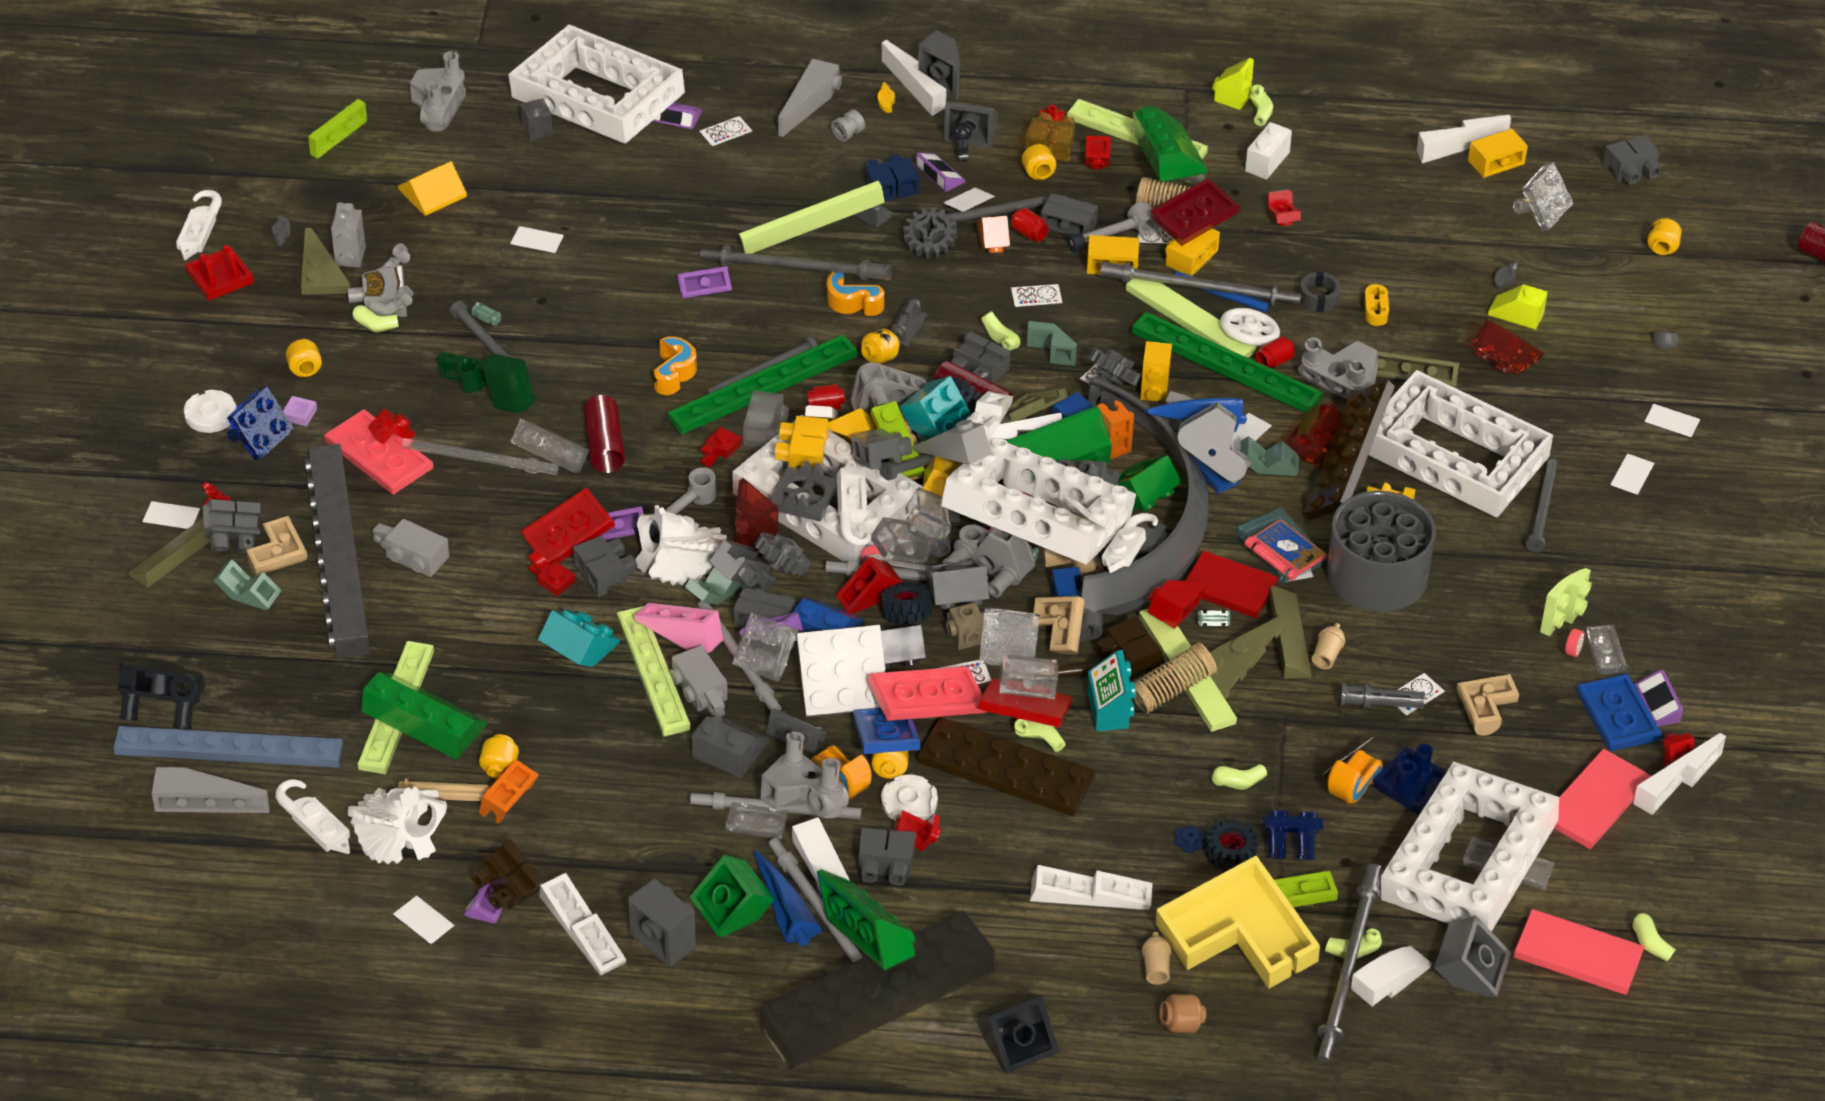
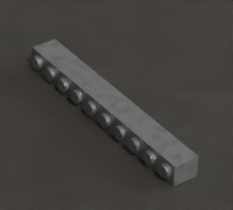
[305,444,370,659]

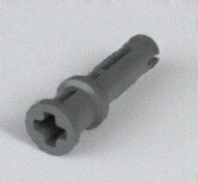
[1339,682,1425,709]

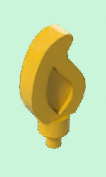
[877,82,895,113]

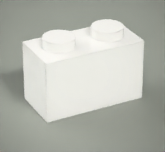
[1245,122,1292,180]

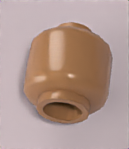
[1159,994,1206,1033]

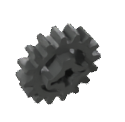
[903,207,958,259]
[1088,347,1142,386]
[755,532,811,576]

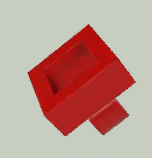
[1664,733,1694,766]

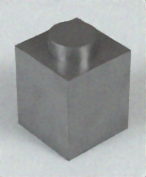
[520,98,553,141]

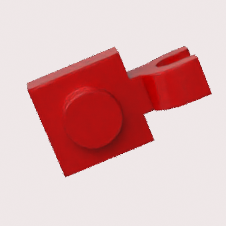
[701,427,742,468]
[529,550,576,596]

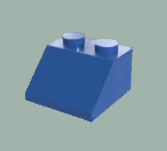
[790,598,864,641]

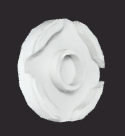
[184,390,237,433]
[881,774,938,821]

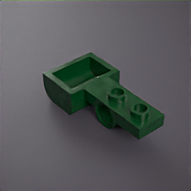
[436,351,536,413]

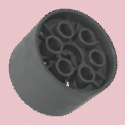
[1326,491,1436,612]

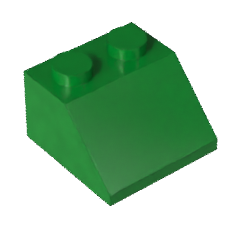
[1118,455,1182,511]
[689,855,775,937]

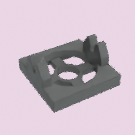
[770,460,837,522]

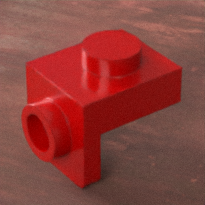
[1085,136,1111,170]
[1267,189,1301,226]
[368,409,416,444]
[894,810,941,851]

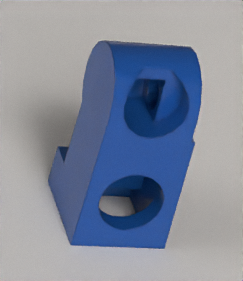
[1052,567,1082,597]

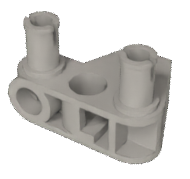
[410,51,466,131]
[1298,337,1378,400]
[850,362,928,417]
[1178,402,1252,484]
[942,525,1035,598]
[761,732,849,819]

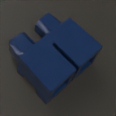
[866,154,919,202]

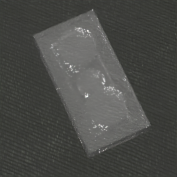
[1586,625,1627,675]
[726,802,788,839]

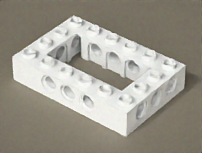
[509,25,685,144]
[1368,370,1553,518]
[733,415,924,564]
[941,437,1136,565]
[1381,762,1559,932]

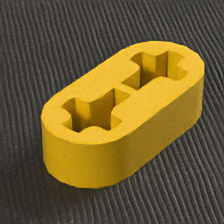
[1364,284,1389,326]

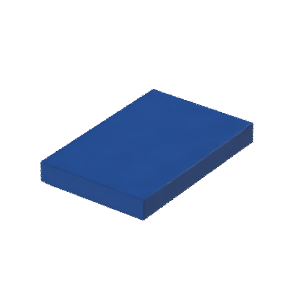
[1576,674,1662,752]
[853,708,920,754]

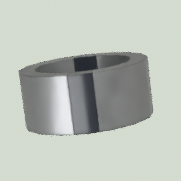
[1300,272,1341,312]

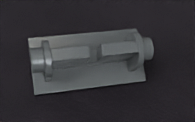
[890,298,927,347]
[766,708,826,754]

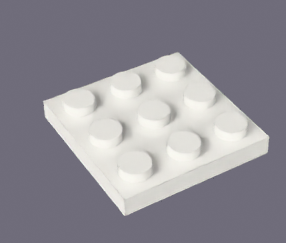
[796,625,885,717]

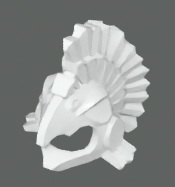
[635,505,727,586]
[348,787,447,864]

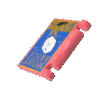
[1245,519,1326,581]

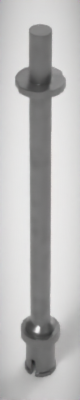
[700,245,892,281]
[1100,261,1301,306]
[1317,864,1384,1063]

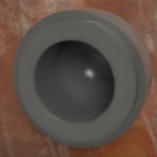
[1653,330,1679,350]

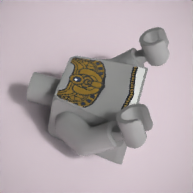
[348,243,414,317]

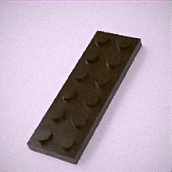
[1303,380,1395,520]
[918,717,1096,817]

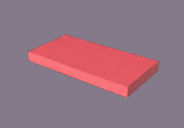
[324,409,433,495]
[867,666,987,721]
[1554,749,1651,849]
[1514,909,1645,995]

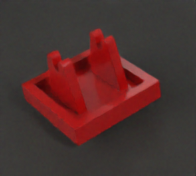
[185,244,254,301]

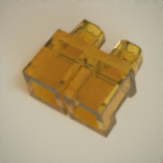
[1025,112,1076,162]

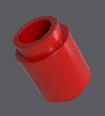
[1011,208,1049,242]
[1256,336,1295,369]
[807,384,845,410]

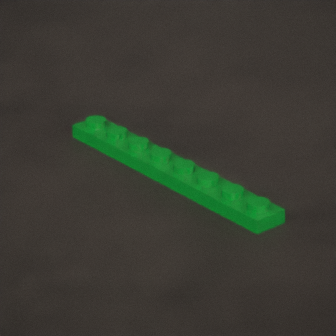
[1132,312,1323,414]
[668,335,857,435]

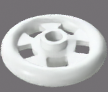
[1220,308,1280,346]

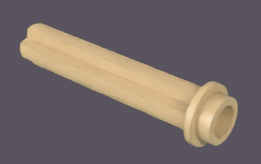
[398,778,490,801]

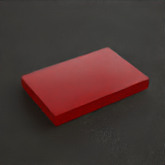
[520,487,616,565]
[1186,551,1278,619]
[979,679,1073,728]

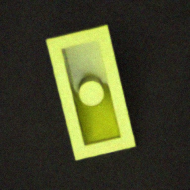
[1213,58,1254,110]
[1488,285,1548,330]

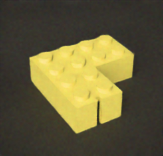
[1156,856,1320,989]

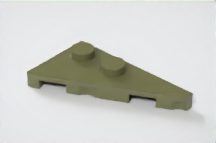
[301,228,351,295]
[1000,387,1068,424]
[1209,614,1287,699]

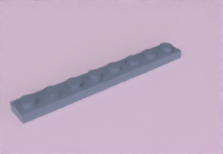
[114,726,344,768]

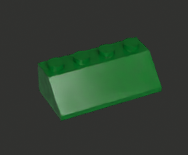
[1133,106,1208,182]
[1006,406,1112,483]
[362,672,487,760]
[816,869,915,970]

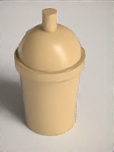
[1312,623,1345,669]
[1142,932,1171,985]

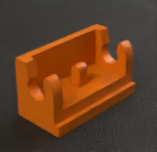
[1097,400,1134,459]
[479,759,539,823]

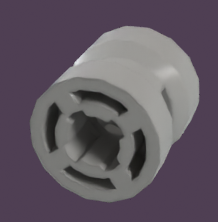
[831,109,865,142]

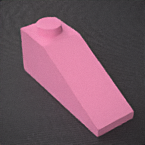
[634,603,723,653]

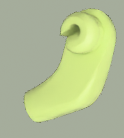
[1249,85,1273,126]
[352,305,399,333]
[981,311,1020,351]
[1014,719,1066,752]
[1212,764,1267,790]
[1633,913,1675,961]
[1325,928,1382,959]

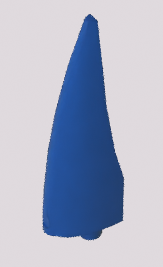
[1146,398,1247,432]
[754,850,822,946]

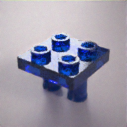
[227,386,294,460]
[1372,743,1447,815]
[1261,810,1324,860]

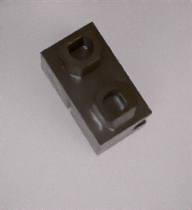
[1096,617,1162,679]
[471,839,545,910]

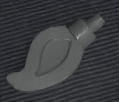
[272,216,291,246]
[1494,261,1518,291]

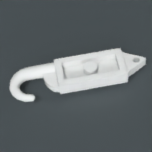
[176,190,222,260]
[837,459,871,546]
[1102,513,1158,573]
[275,779,350,854]

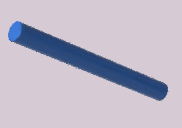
[1175,271,1270,313]

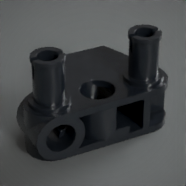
[118,659,205,730]

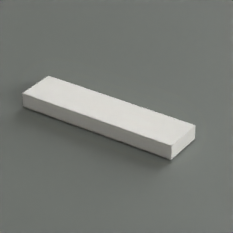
[805,405,838,421]

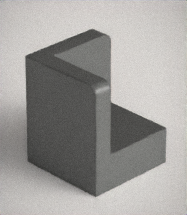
[855,205,892,228]

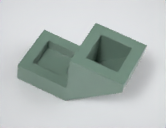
[1027,321,1077,366]
[1241,436,1299,476]
[213,559,282,610]
[685,566,746,605]

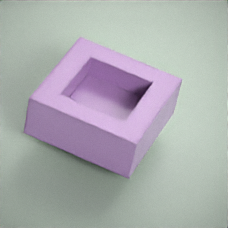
[282,396,317,427]

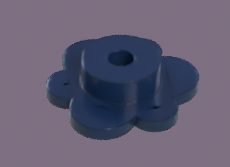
[1174,826,1206,853]

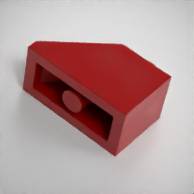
[836,556,903,614]
[1148,580,1207,629]

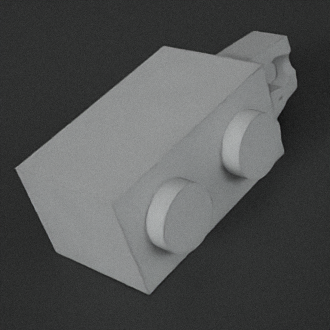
[331,203,366,267]
[373,519,449,577]
[670,645,728,717]

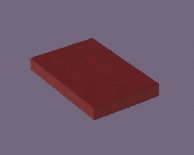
[1150,178,1240,246]

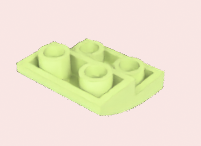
[1540,568,1592,636]

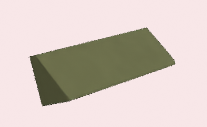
[1376,351,1459,388]
[129,518,210,588]
[1269,586,1311,679]

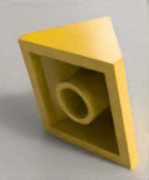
[398,161,467,216]
[828,408,877,445]

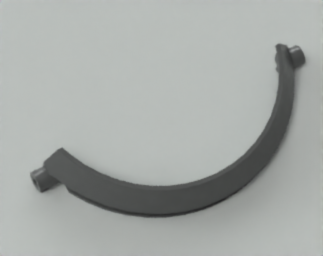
[1080,376,1209,640]

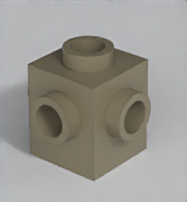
[946,602,988,650]

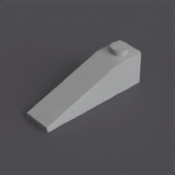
[778,59,842,137]
[913,420,991,464]
[152,767,270,813]

